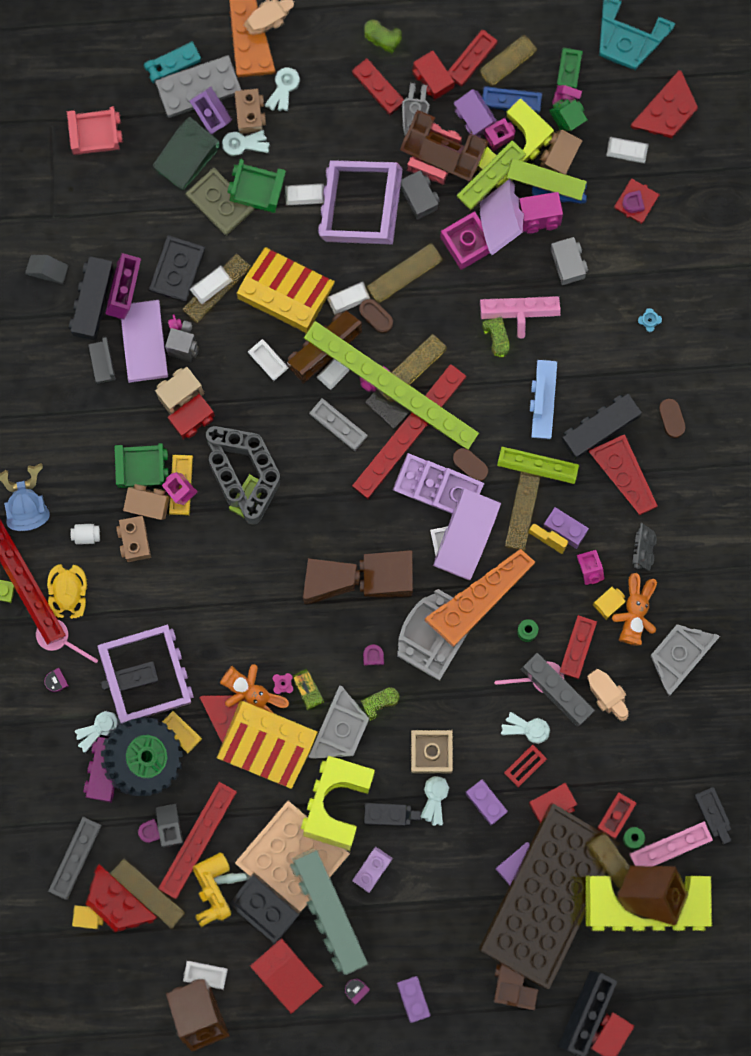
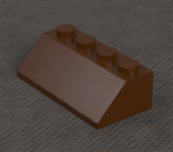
[287,311,362,384]

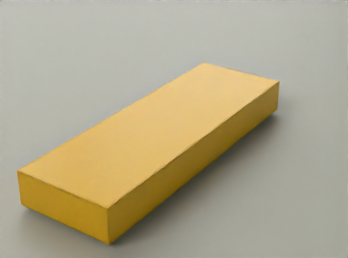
[169,455,193,515]

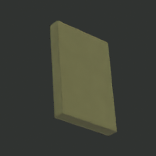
[185,168,254,236]

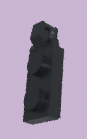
[101,661,158,692]
[694,787,731,845]
[364,803,421,826]

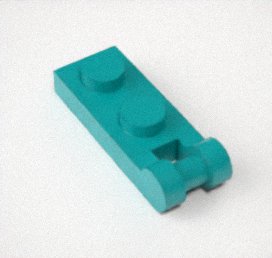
[144,42,201,83]

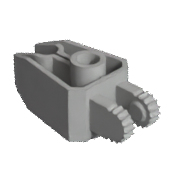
[402,83,430,136]

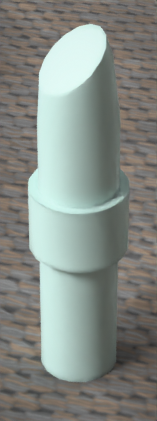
[214,873,250,884]

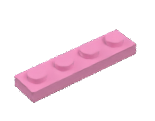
[629,821,713,866]

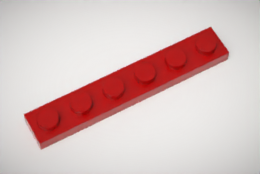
[158,782,237,899]

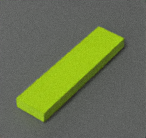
[457,141,526,210]
[506,158,587,201]
[497,447,579,484]

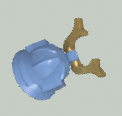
[0,463,50,531]

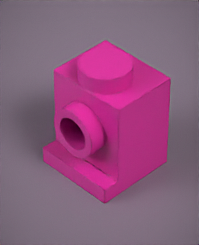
[484,118,515,151]
[162,472,198,505]

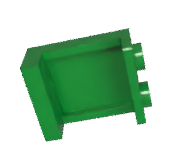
[227,159,286,213]
[115,443,169,488]

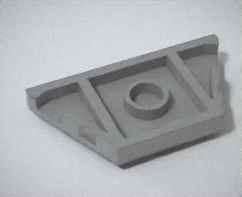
[651,625,720,696]
[309,686,369,759]

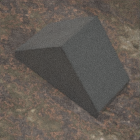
[25,255,69,284]

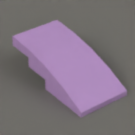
[480,179,524,255]
[121,300,168,382]
[393,453,484,514]
[433,488,501,581]

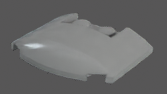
[397,589,470,681]

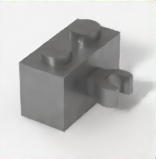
[165,321,199,362]

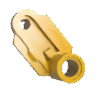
[193,852,231,927]

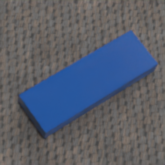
[483,87,542,114]

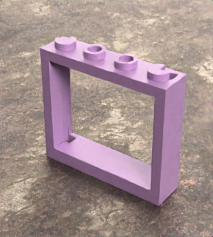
[318,161,403,244]
[98,625,194,723]

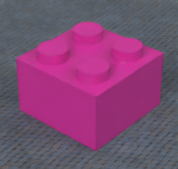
[519,192,563,233]
[441,211,490,270]

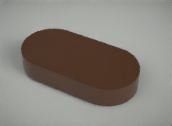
[359,299,393,333]
[659,399,685,438]
[453,448,488,482]

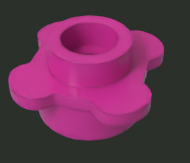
[168,314,182,331]
[273,673,293,694]

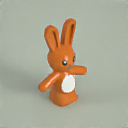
[612,573,657,646]
[220,664,289,714]

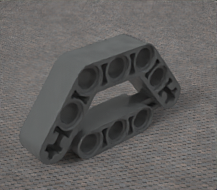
[206,426,280,524]

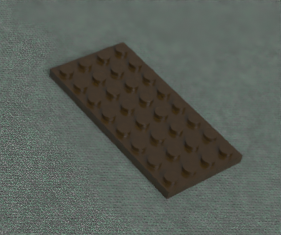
[478,803,619,989]

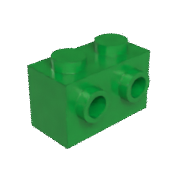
[549,99,587,131]

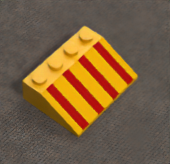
[237,247,335,333]
[217,701,317,789]

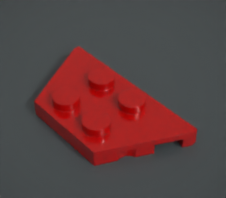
[631,70,698,138]
[200,696,247,767]
[86,864,157,932]

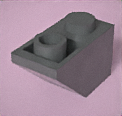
[156,804,184,848]

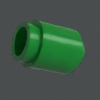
[517,620,538,642]
[623,827,645,849]

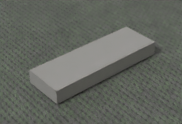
[309,399,368,451]

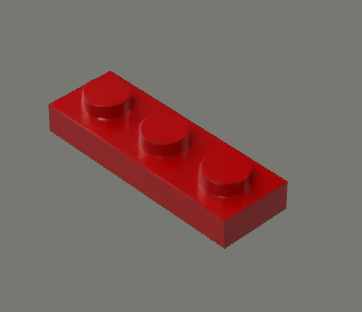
[448,30,497,87]
[352,59,404,115]
[559,615,597,679]

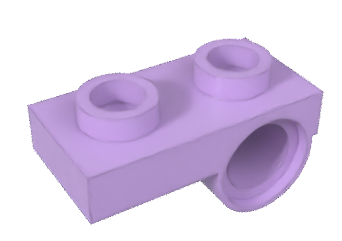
[353,847,393,892]

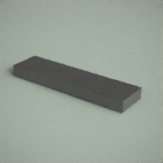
[48,817,102,900]

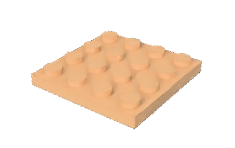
[235,801,350,912]

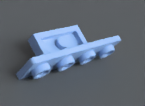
[530,360,557,439]

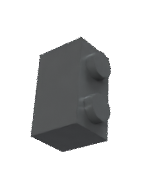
[400,170,440,220]

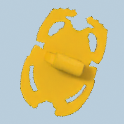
[47,564,87,619]

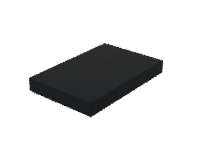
[149,235,205,303]
[229,873,301,944]

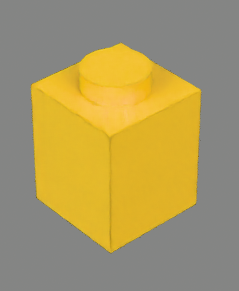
[593,587,626,620]
[72,906,104,929]

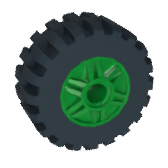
[101,718,183,796]

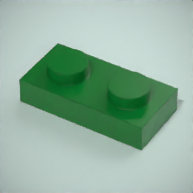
[557,48,582,89]

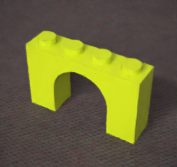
[478,98,554,188]
[301,756,375,851]

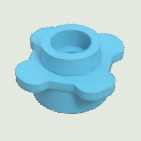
[638,308,662,332]

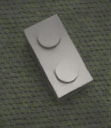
[551,237,588,285]

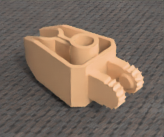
[244,0,294,34]
[588,669,629,721]

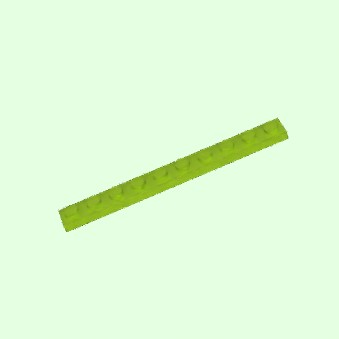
[304,321,479,449]

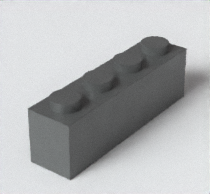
[520,653,595,727]

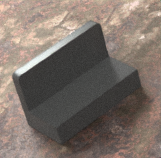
[88,337,116,384]

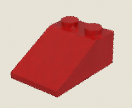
[251,939,322,1013]

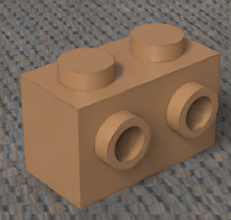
[235,89,266,134]
[540,130,582,175]
[123,484,170,520]
[117,516,151,562]

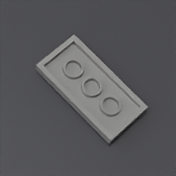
[155,56,241,118]

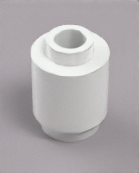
[71,524,100,544]

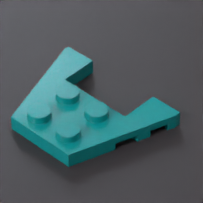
[599,0,675,70]

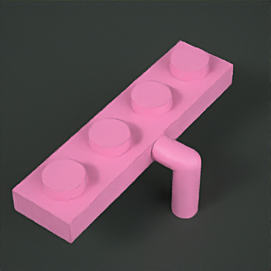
[480,297,560,338]

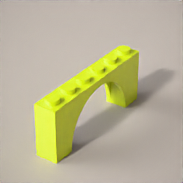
[586,876,711,930]

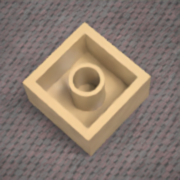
[155,367,204,415]
[411,731,452,773]

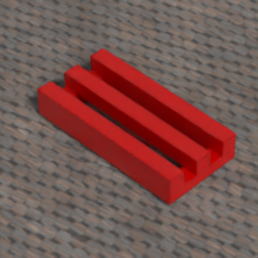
[504,745,547,787]

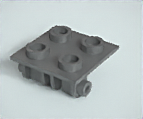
[632,523,657,571]

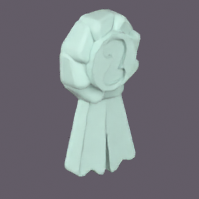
[265,67,299,111]
[223,131,270,156]
[75,711,119,753]
[501,712,550,744]
[421,776,449,825]

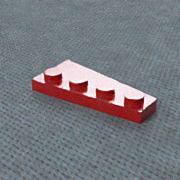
[589,434,658,515]

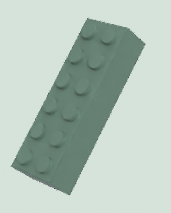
[290,848,367,975]

